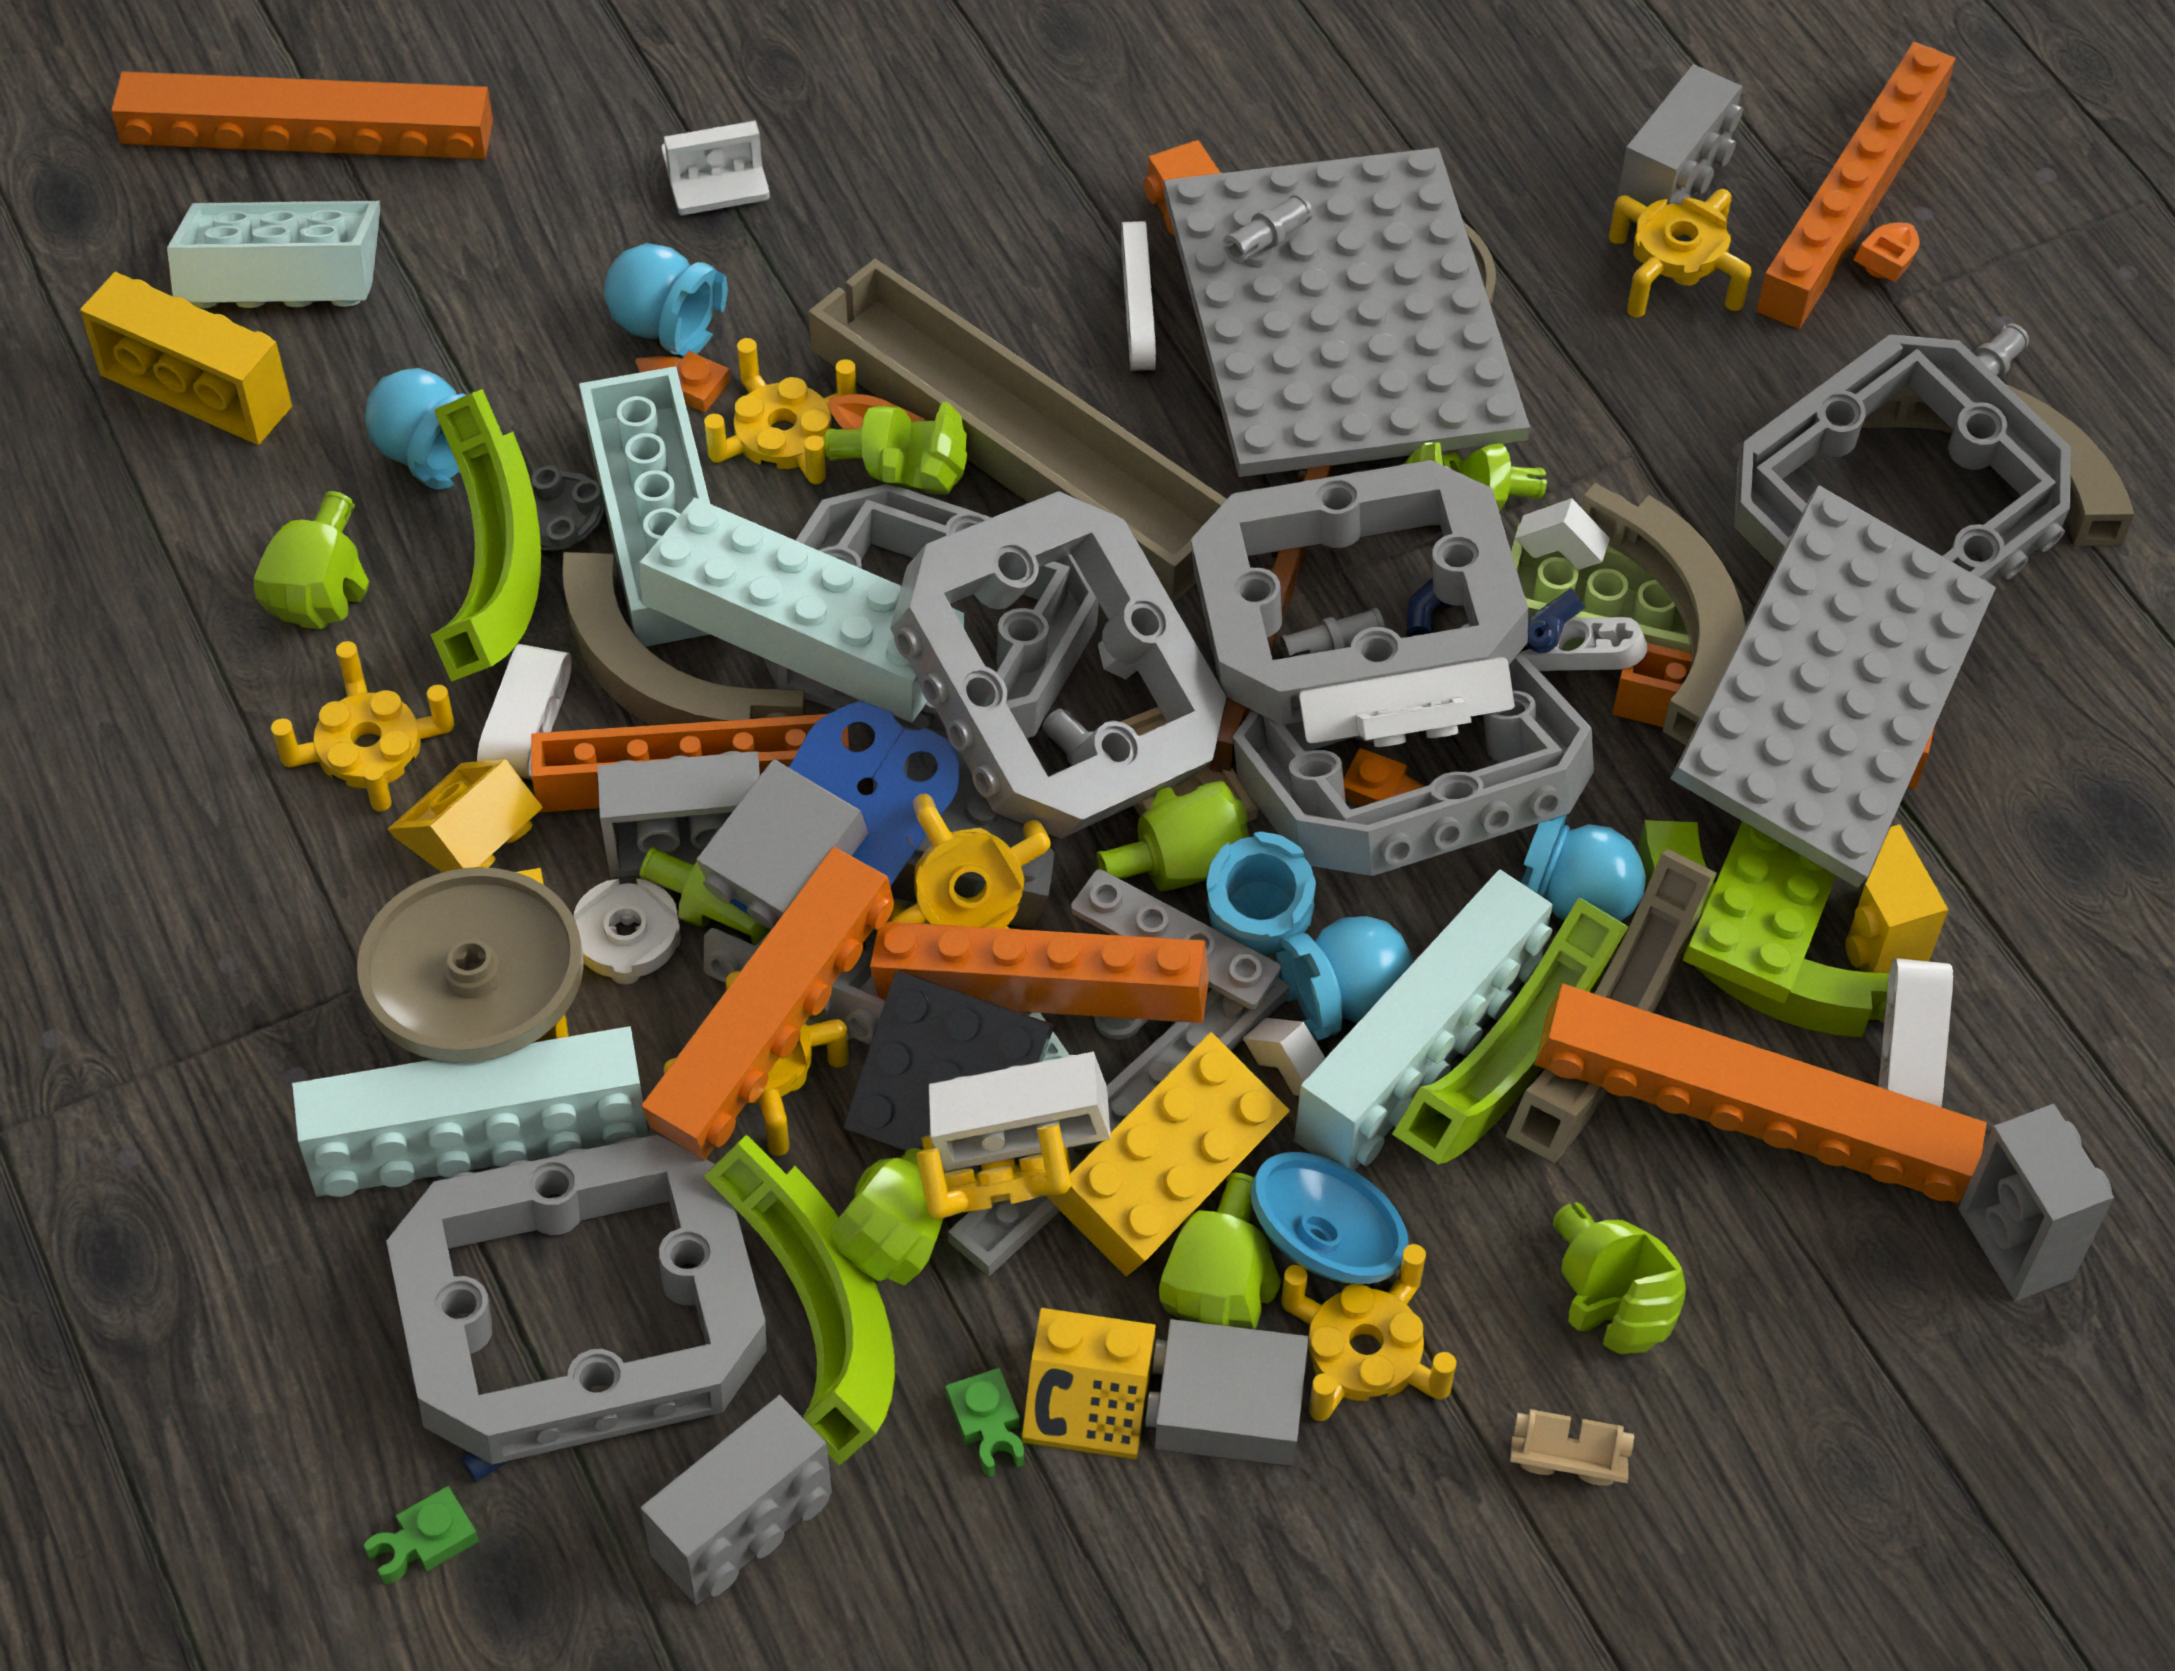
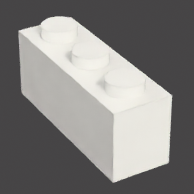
[929,1052,1111,1171]

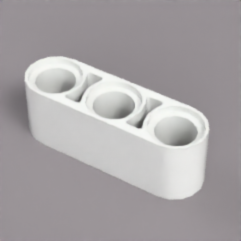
[477,644,572,779]
[1878,958,1953,1107]

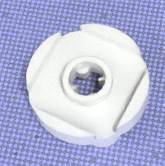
[573,879,681,985]

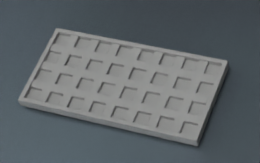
[1670,485,1996,888]

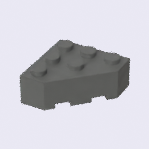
[890,739,1055,930]

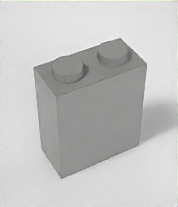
[696,759,869,929]
[1146,1319,1308,1467]

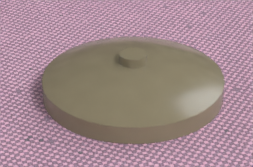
[357,867,583,1063]

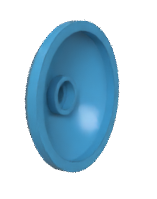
[1251,1152,1408,1284]

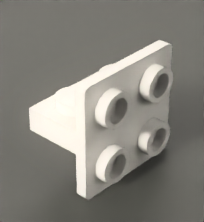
[662,121,770,215]

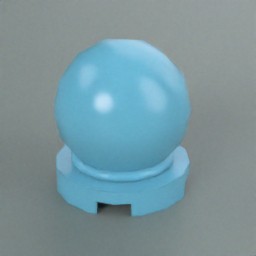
[604,243,728,357]
[364,368,466,490]
[1521,814,1646,921]
[1206,832,1316,957]
[1276,916,1414,1042]

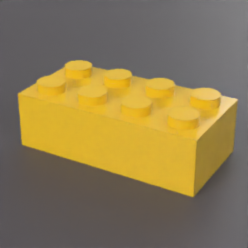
[80,272,292,445]
[1047,1032,1290,1277]

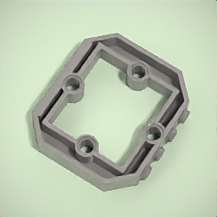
[1734,334,2071,584]
[1191,460,1528,725]
[762,483,1099,740]
[890,491,1226,839]
[1233,651,1594,876]
[386,1135,767,1464]

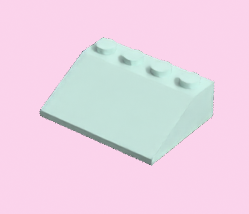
[167,201,380,308]

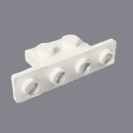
[1299,657,1514,747]

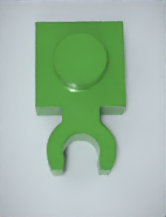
[945,1368,1024,1477]
[363,1486,479,1584]

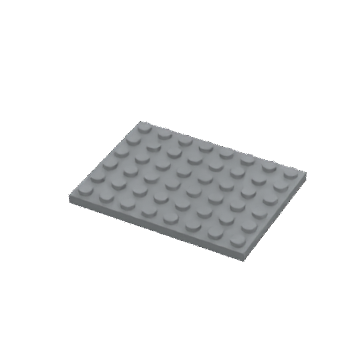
[1163,148,1530,477]

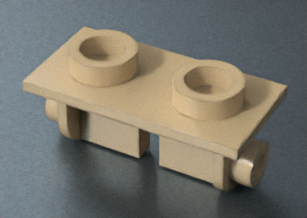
[1510,1409,1634,1486]

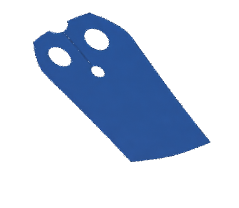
[730,701,959,915]

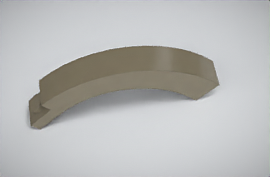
[1862,384,2135,546]
[1581,483,1745,745]
[562,552,806,726]
[1506,849,1717,1163]

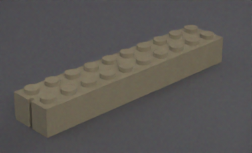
[808,258,1227,603]

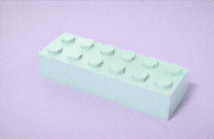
[579,366,710,647]
[640,497,964,723]
[1294,869,1553,1170]
[292,1026,649,1197]

